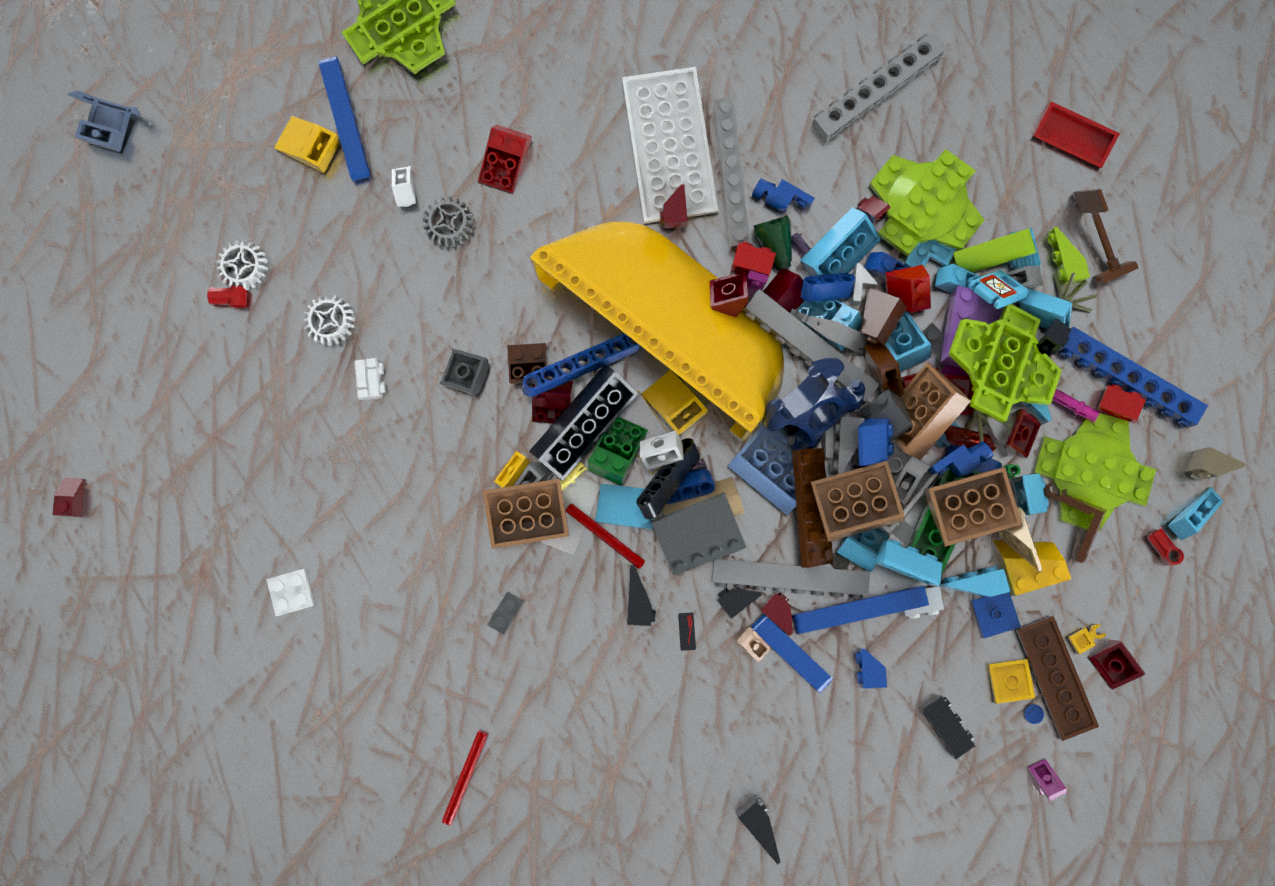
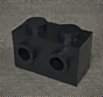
[1036,319,1071,357]

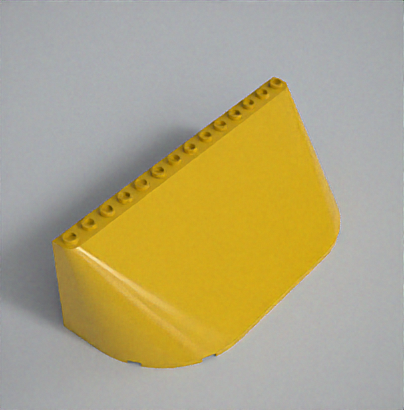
[530,222,784,442]

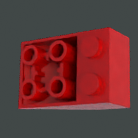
[478,125,532,193]

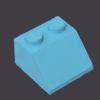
[1012,473,1049,515]
[837,528,890,572]

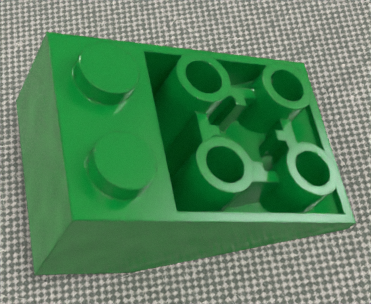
[588,417,648,486]

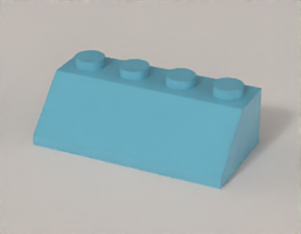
[800,207,881,276]

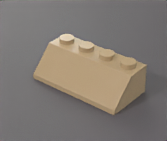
[662,477,744,516]

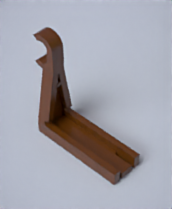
[1045,482,1107,563]

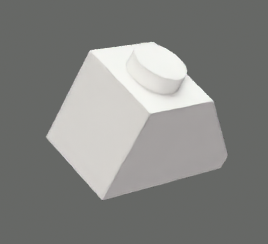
[392,166,416,207]

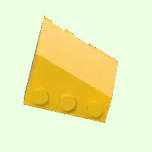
[992,540,1071,596]

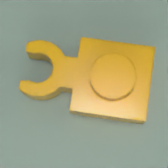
[1067,624,1106,655]

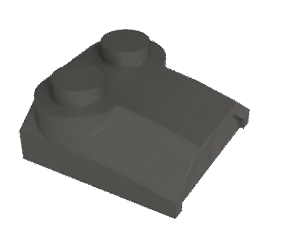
[440,348,489,395]

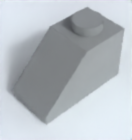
[1006,266,1043,289]
[895,456,930,505]
[514,461,553,486]

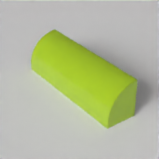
[953,228,1036,273]

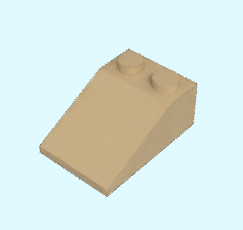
[998,507,1042,572]

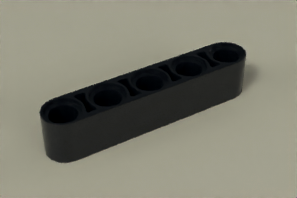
[636,438,700,519]

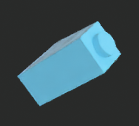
[1018,288,1072,329]

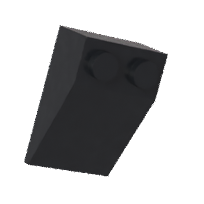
[627,565,656,626]
[735,796,781,865]

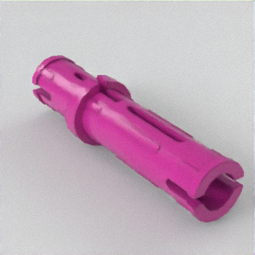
[1052,389,1100,423]

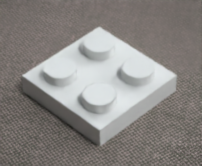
[266,569,315,617]

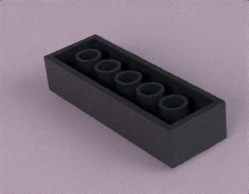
[529,364,639,481]

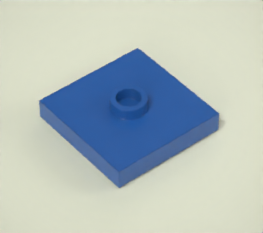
[971,592,1021,638]

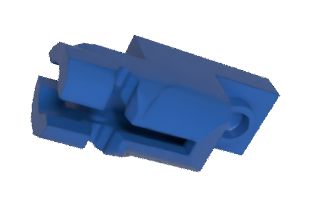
[752,178,815,212]
[928,441,994,477]

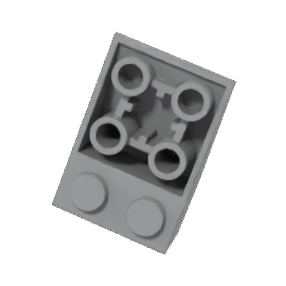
[830,417,864,476]

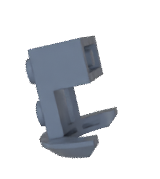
[68,91,141,152]

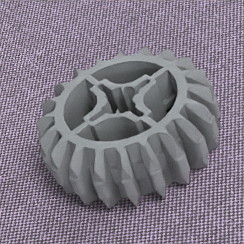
[423,196,474,248]

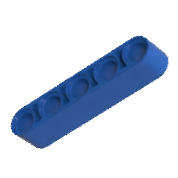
[751,613,833,694]

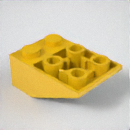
[274,116,340,173]
[641,370,708,436]

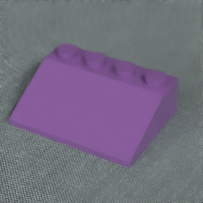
[940,285,1004,369]

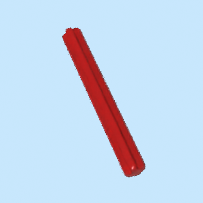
[566,504,645,569]
[442,731,487,825]

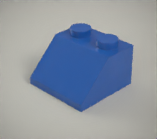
[858,418,894,466]

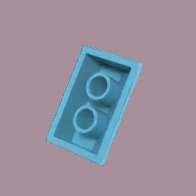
[875,539,942,586]

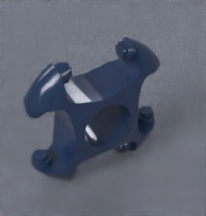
[764,358,865,450]

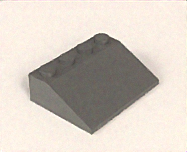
[651,492,746,575]

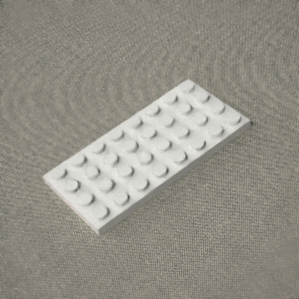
[622,67,719,224]

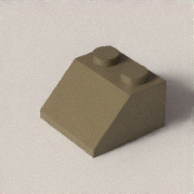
[1185,447,1246,481]

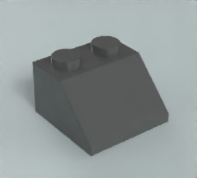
[858,389,913,442]

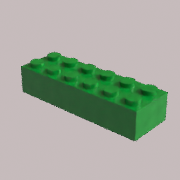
[906,465,981,576]

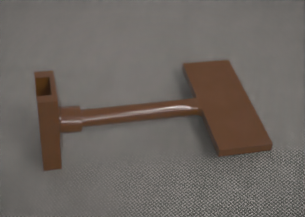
[1073,189,1139,284]

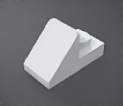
[851,263,878,305]

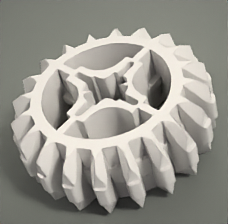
[215,240,268,291]
[303,294,355,346]

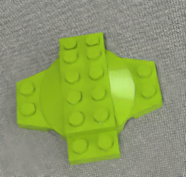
[341,0,456,74]
[869,149,985,257]
[948,304,1062,423]
[1033,413,1156,532]

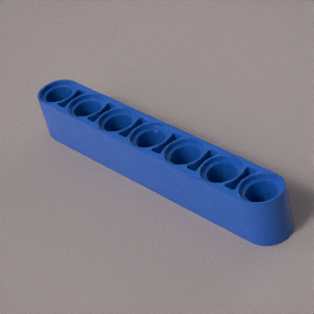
[318,56,371,181]
[522,333,641,397]
[792,586,929,634]

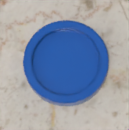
[1024,704,1044,724]

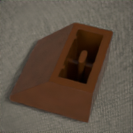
[507,343,548,384]

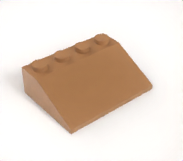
[895,362,971,460]
[811,461,905,542]
[924,467,1022,546]
[482,478,570,548]

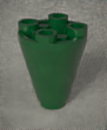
[753,215,792,270]

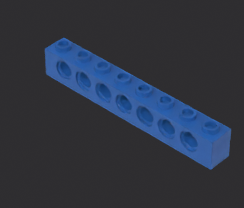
[1059,327,1208,428]

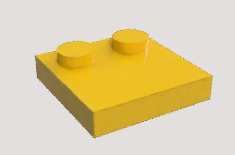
[987,659,1035,704]

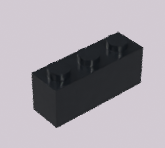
[919,695,975,759]

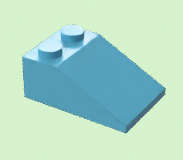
[885,311,931,372]
[595,484,654,530]

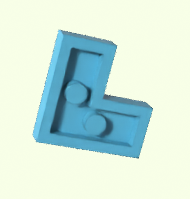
[904,240,956,267]

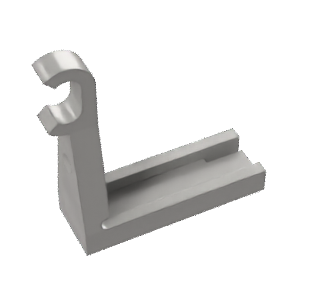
[790,309,868,355]

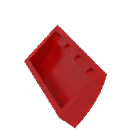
[1033,101,1120,168]

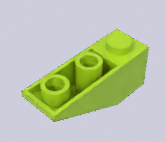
[1048,227,1090,286]

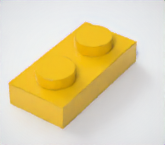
[494,451,531,487]

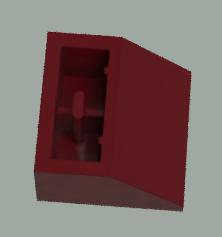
[532,379,573,423]

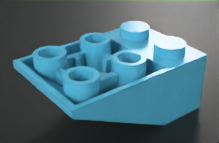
[797,299,863,352]
[939,566,1010,597]

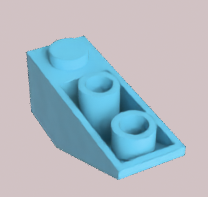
[935,264,981,293]

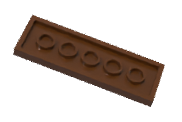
[792,448,833,568]
[1016,616,1099,741]

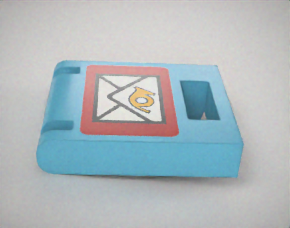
[968,270,1029,309]

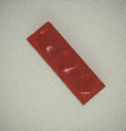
[944,425,996,452]

